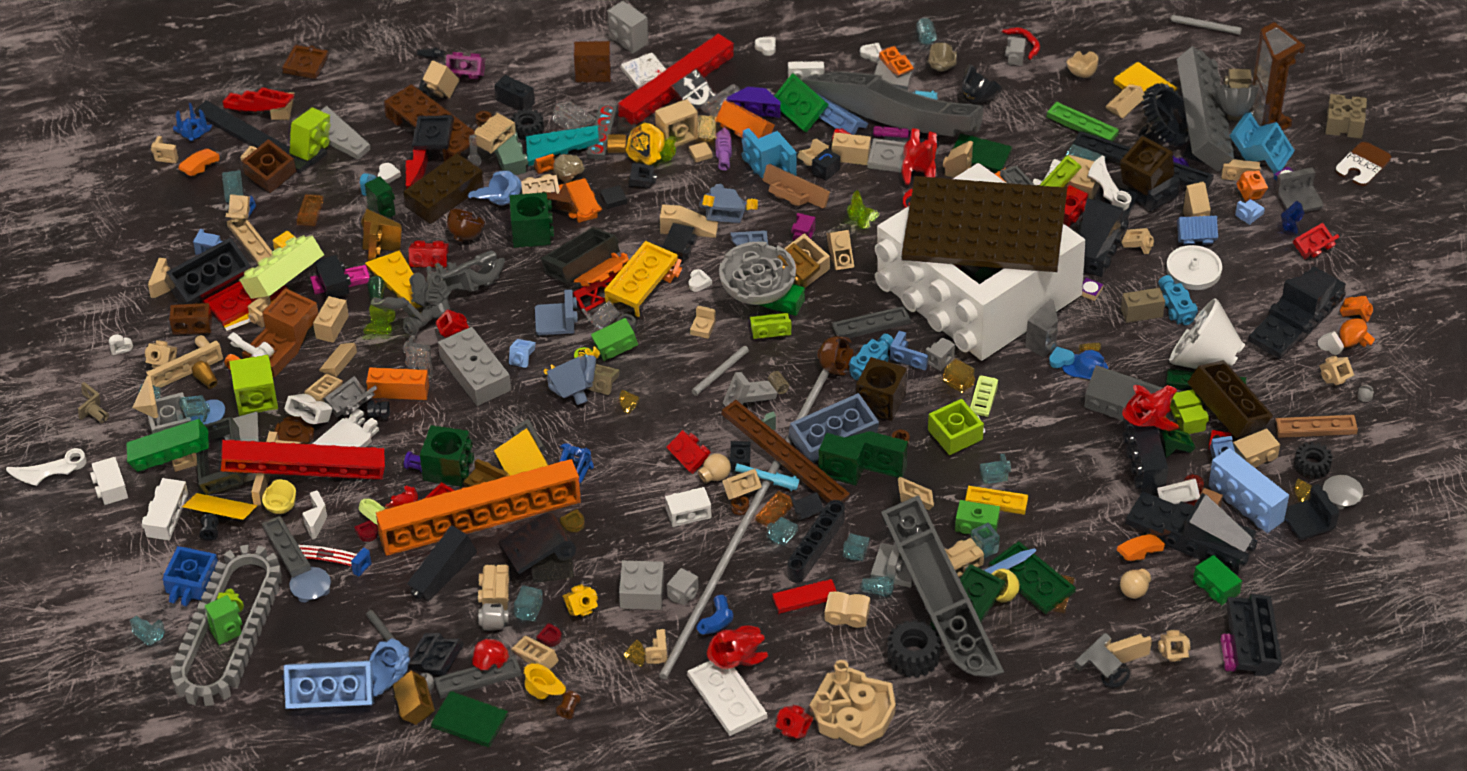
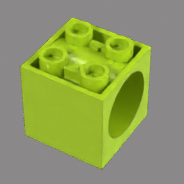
[229,355,278,416]

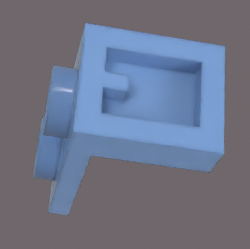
[890,331,928,370]

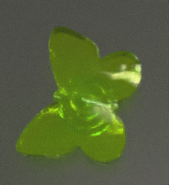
[653,136,676,164]
[847,190,879,229]
[363,305,396,335]

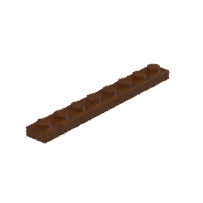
[721,400,850,503]

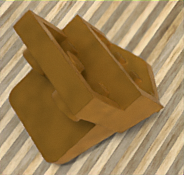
[361,209,402,261]

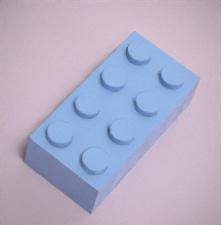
[1208,448,1289,533]
[284,660,374,708]

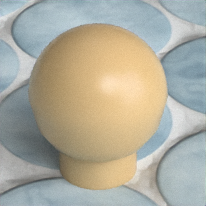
[698,454,731,484]
[1120,569,1151,599]

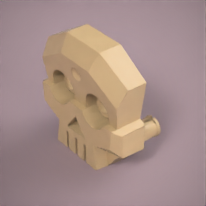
[810,660,895,746]

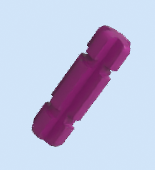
[873,126,909,138]
[1220,634,1236,671]

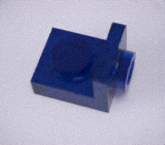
[1281,201,1304,234]

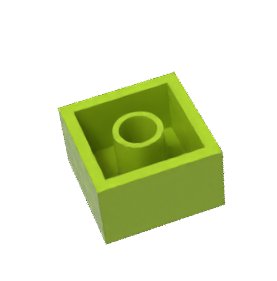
[290,108,331,161]
[928,399,984,455]

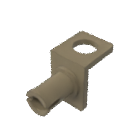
[78,382,109,424]

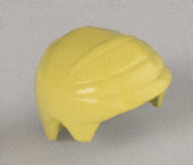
[262,479,296,514]
[991,568,1019,602]

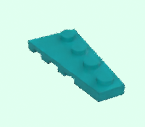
[526,125,600,166]

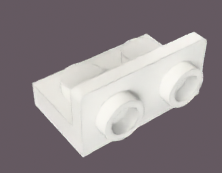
[788,62,824,80]

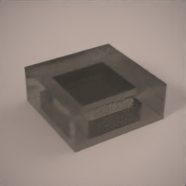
[618,117,636,133]

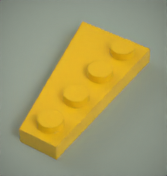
[365,250,422,309]

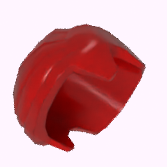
[385,486,418,509]
[472,639,509,670]

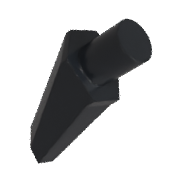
[417,48,445,59]

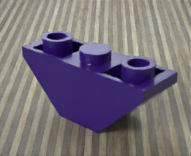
[727,87,781,118]

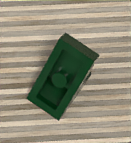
[1159,428,1196,458]

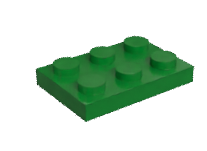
[774,73,829,133]

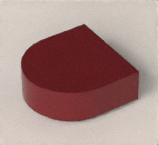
[354,520,378,542]
[536,623,562,647]

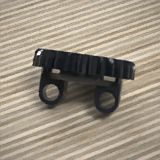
[1138,83,1190,147]

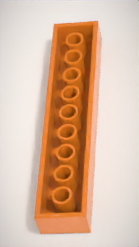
[376,459,581,556]

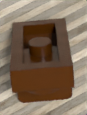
[542,183,579,214]

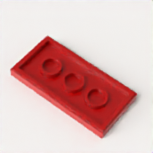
[203,281,288,327]

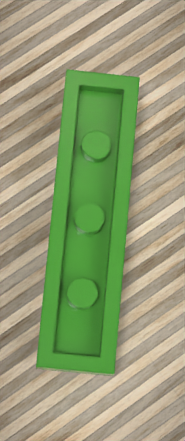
[1047,102,1119,141]

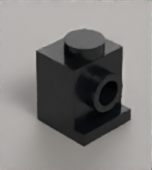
[629,163,657,189]
[730,441,751,473]

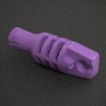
[715,128,732,171]

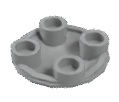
[1322,475,1363,509]

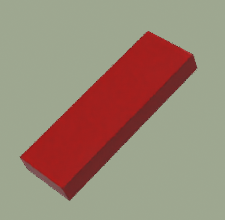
[772,579,837,614]

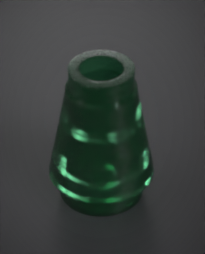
[367,276,386,300]

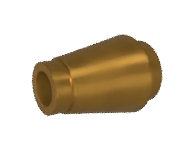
[191,360,218,389]

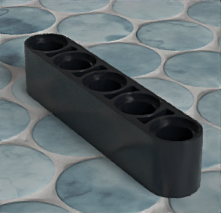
[787,500,845,583]

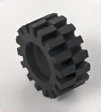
[511,108,544,140]
[1294,442,1333,479]

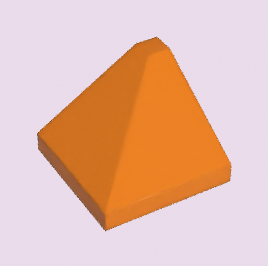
[534,154,554,174]

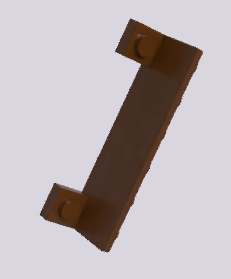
[384,85,475,162]

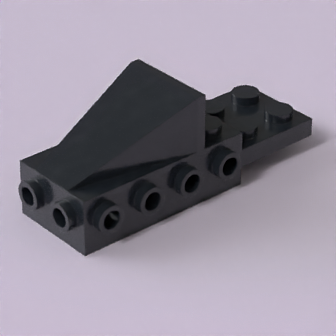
[1077,186,1138,277]
[1248,266,1346,359]
[1125,491,1258,575]

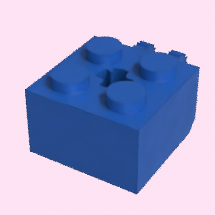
[163,546,218,606]

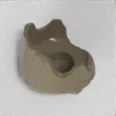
[928,43,957,71]
[552,154,584,183]

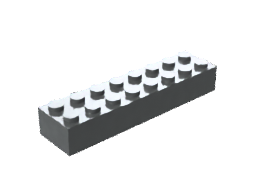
[1177,46,1234,172]

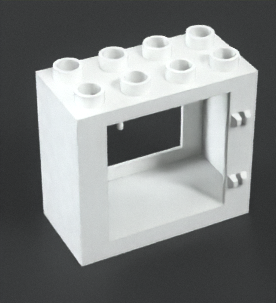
[875,163,1085,361]

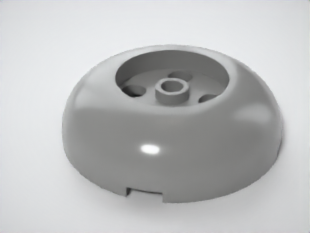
[719,242,796,305]

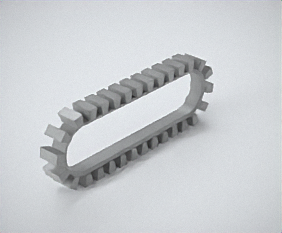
[171,545,282,706]

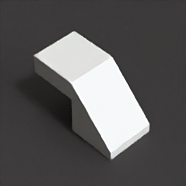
[302,491,327,540]

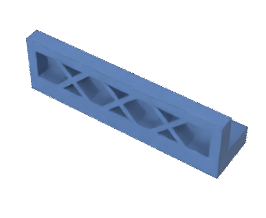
[814,91,868,135]

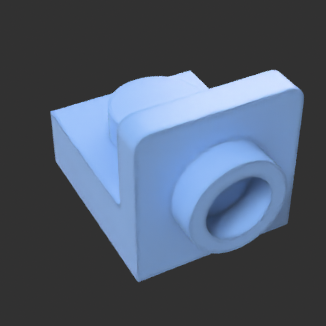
[1235,199,1265,225]
[509,339,536,368]

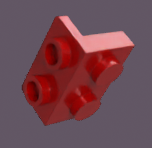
[1292,223,1339,260]
[409,241,449,267]
[666,430,711,474]

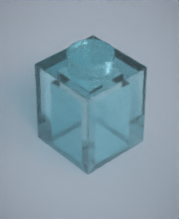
[971,522,1000,558]
[514,585,543,622]

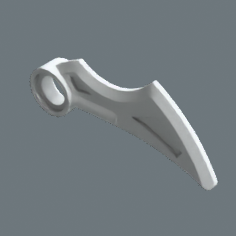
[1088,156,1132,210]
[6,448,86,486]

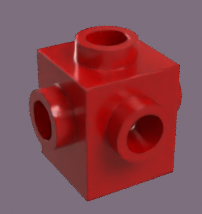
[436,309,469,338]
[775,705,814,738]

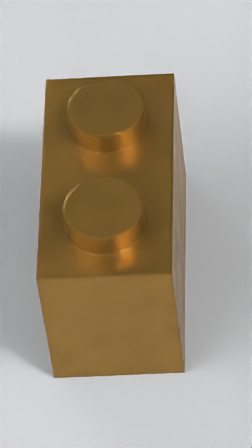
[393,671,435,725]

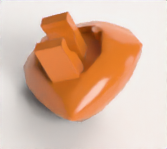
[1339,318,1375,348]

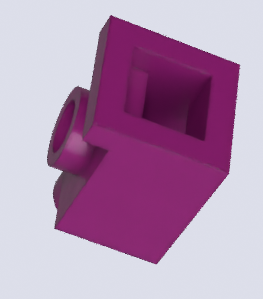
[791,213,815,241]

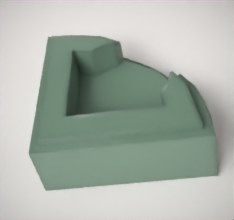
[762,411,776,430]

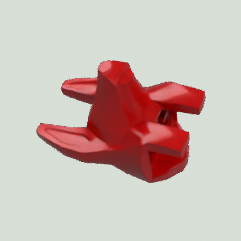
[901,129,937,185]
[1122,385,1179,431]
[707,626,768,669]

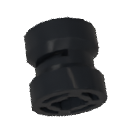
[367,400,390,419]

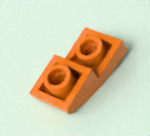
[879,46,914,76]
[178,148,219,176]
[1117,534,1165,561]

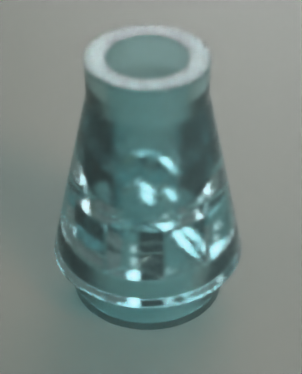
[862,576,894,597]

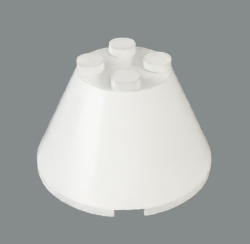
[1169,298,1245,369]

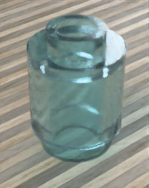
[916,18,937,44]

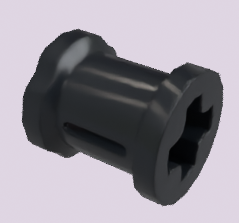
[200,514,219,541]

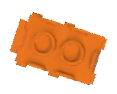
[559,178,602,223]
[574,253,629,286]

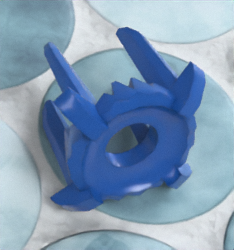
[173,103,212,142]
[559,443,594,484]

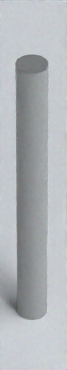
[1171,15,1241,35]
[692,346,749,396]

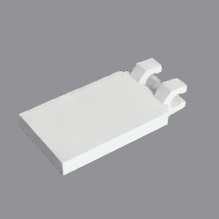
[312,408,379,478]

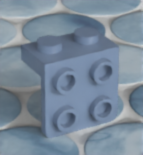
[535,290,578,335]

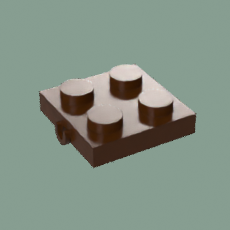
[282,45,329,79]

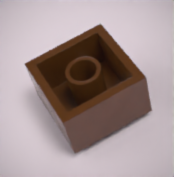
[574,41,611,82]
[242,139,296,193]

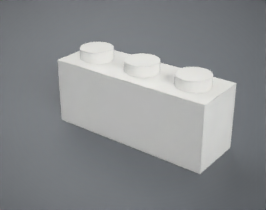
[142,478,188,540]

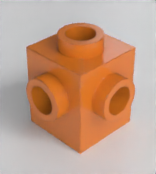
[1236,170,1268,201]

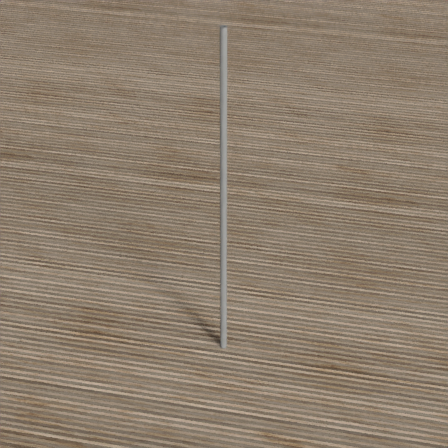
[659,369,829,679]

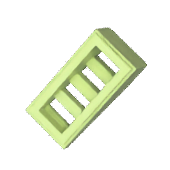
[970,376,998,417]

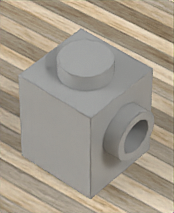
[667,568,699,606]

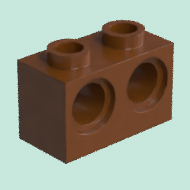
[169,303,212,335]

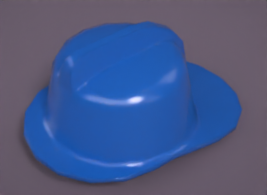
[1062,350,1108,380]

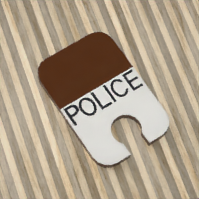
[1336,142,1391,186]

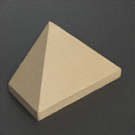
[132,376,159,418]

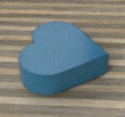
[360,173,376,196]
[1049,347,1075,368]

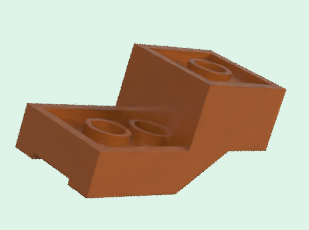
[242,288,318,378]

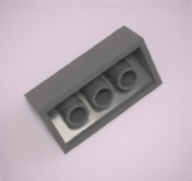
[1084,365,1167,432]

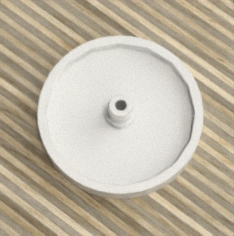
[1166,245,1222,290]

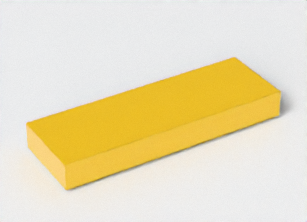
[965,486,1028,515]

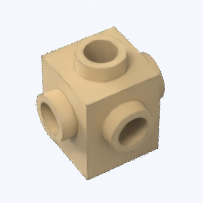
[145,340,178,368]
[1319,355,1354,385]
[1158,630,1190,661]

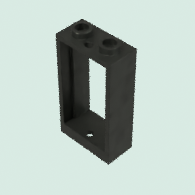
[541,226,620,284]
[196,417,244,495]

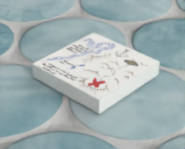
[621,53,666,89]

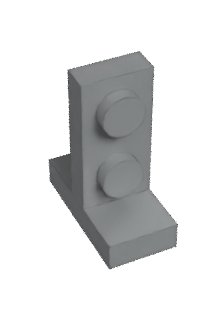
[723,372,778,407]

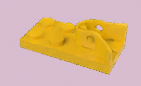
[604,241,678,317]

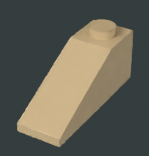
[660,205,718,238]

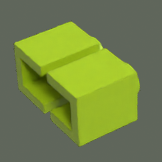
[1170,389,1209,434]

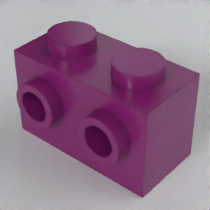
[446,52,485,79]

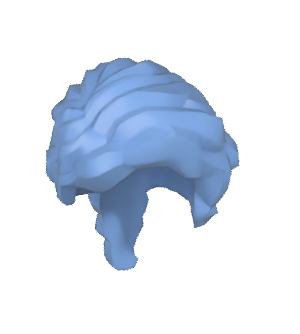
[468,171,521,205]
[369,639,410,697]

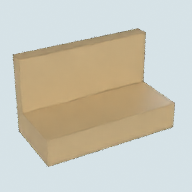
[1106,634,1152,663]

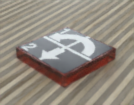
[669,68,718,111]

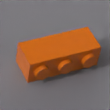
[715,100,775,139]
[366,368,429,400]

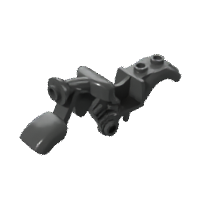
[371,251,505,337]

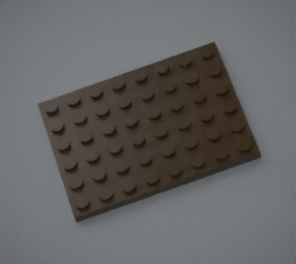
[901,176,1067,273]

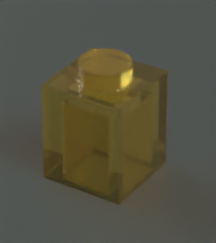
[697,116,718,142]
[943,358,975,393]

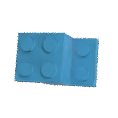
[1229,112,1295,174]
[742,128,797,178]

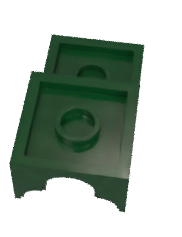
[818,431,908,486]

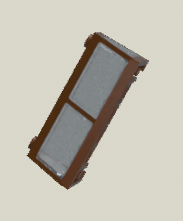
[1250,22,1305,131]

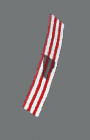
[298,545,357,566]

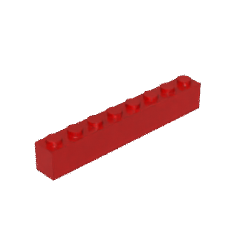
[618,34,734,126]
[221,440,385,479]

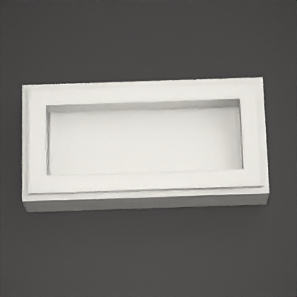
[1157,479,1200,504]

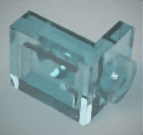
[179,395,210,422]
[980,454,1011,484]
[767,517,798,546]
[843,534,869,561]
[130,615,165,646]

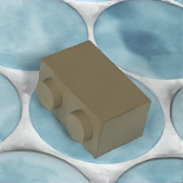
[1121,288,1165,323]

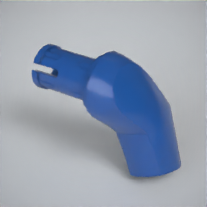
[697,595,733,634]

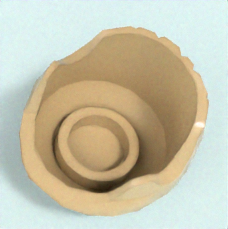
[1067,51,1098,78]

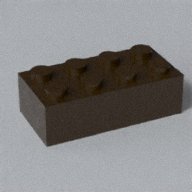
[403,153,484,224]
[1187,360,1273,438]

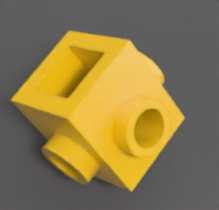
[563,584,598,616]

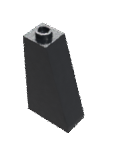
[407,525,477,602]

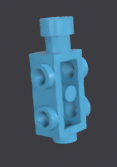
[1158,275,1198,325]
[849,333,894,380]

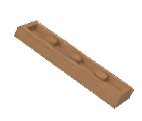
[1275,415,1358,438]

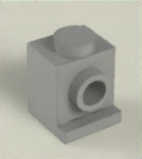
[1005,37,1026,66]
[925,337,955,371]

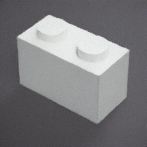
[90,457,128,505]
[665,487,712,527]

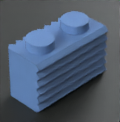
[1177,216,1218,245]

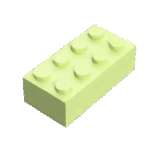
[239,235,324,299]

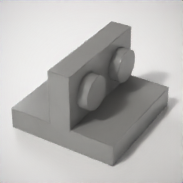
[871,542,913,588]

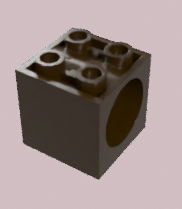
[1120,136,1174,196]
[856,357,907,421]

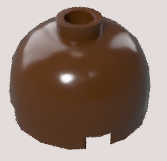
[447,208,485,242]
[818,336,854,375]

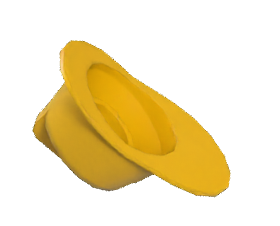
[524,663,566,699]

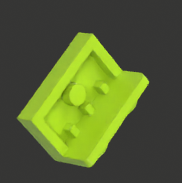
[750,313,791,339]

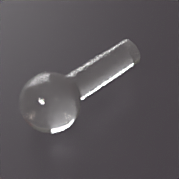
[467,135,482,167]

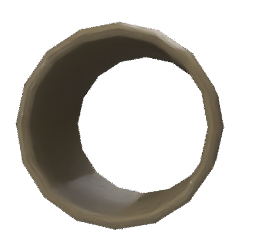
[768,371,789,394]

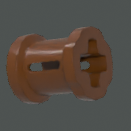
[556,690,581,719]

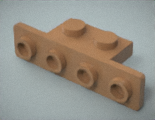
[763,164,830,208]

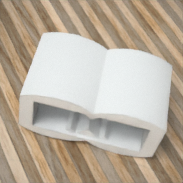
[284,394,332,424]

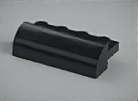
[1226,594,1282,676]

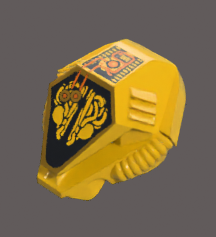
[626,123,665,165]

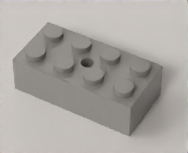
[438,327,511,406]

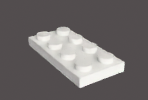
[687,661,767,736]

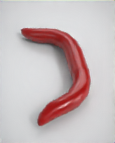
[1002,27,1040,60]

